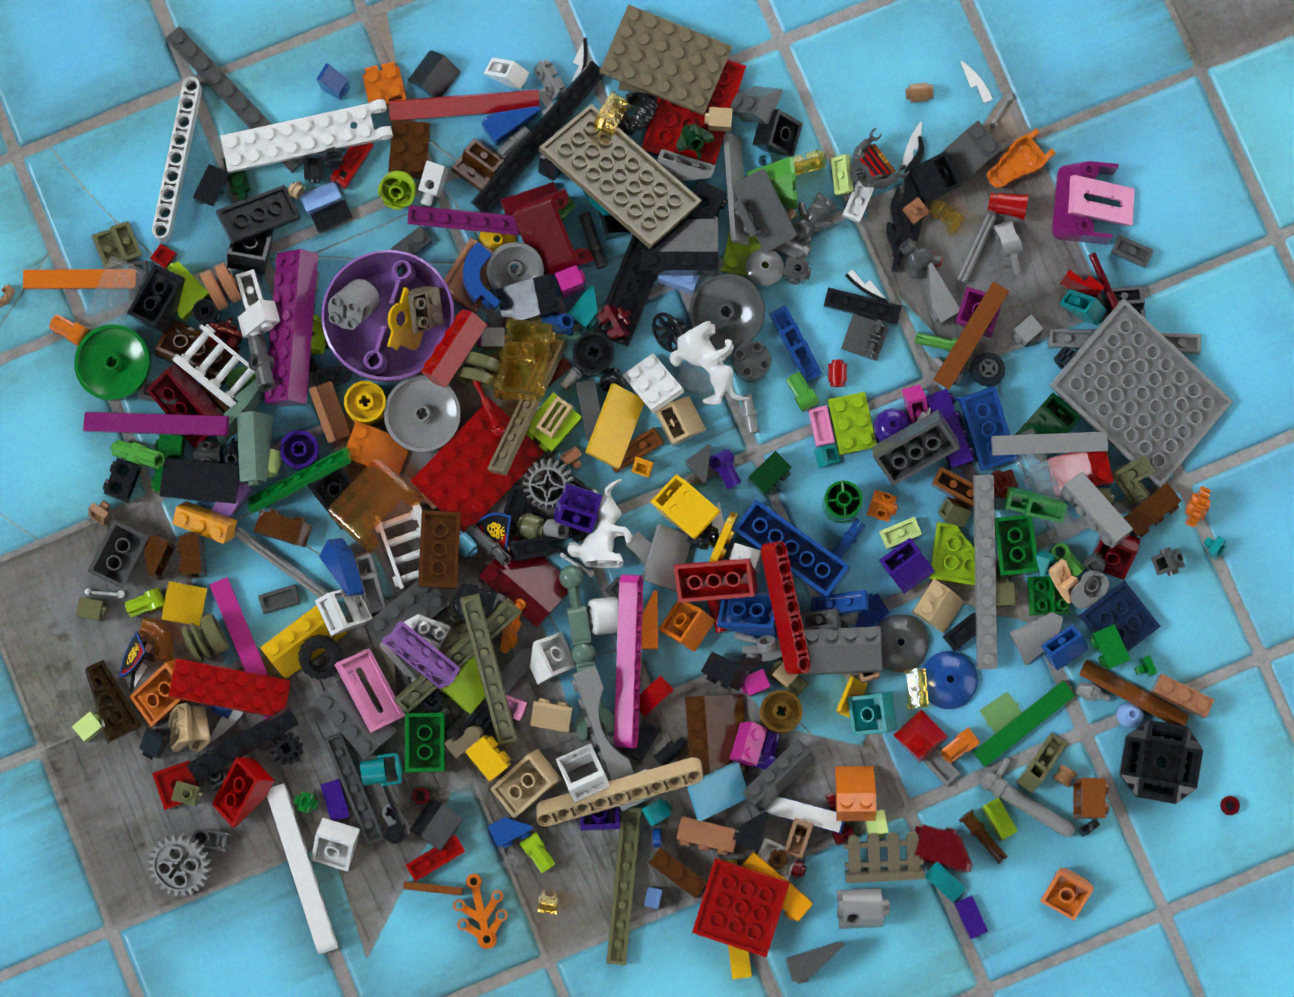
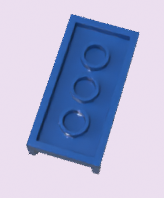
[955,385,1017,471]

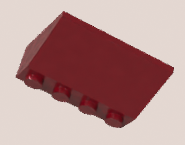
[479,536,568,629]

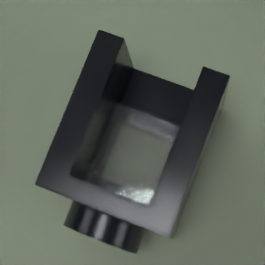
[303,155,325,184]

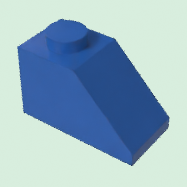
[317,63,350,100]

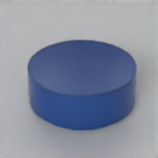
[652,828,662,848]

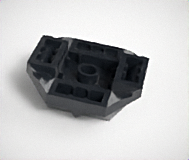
[1119,720,1203,804]

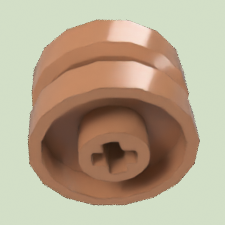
[200,262,243,311]

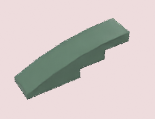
[216,380,265,444]

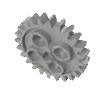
[148,833,212,896]

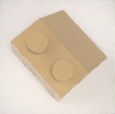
[911,579,964,634]

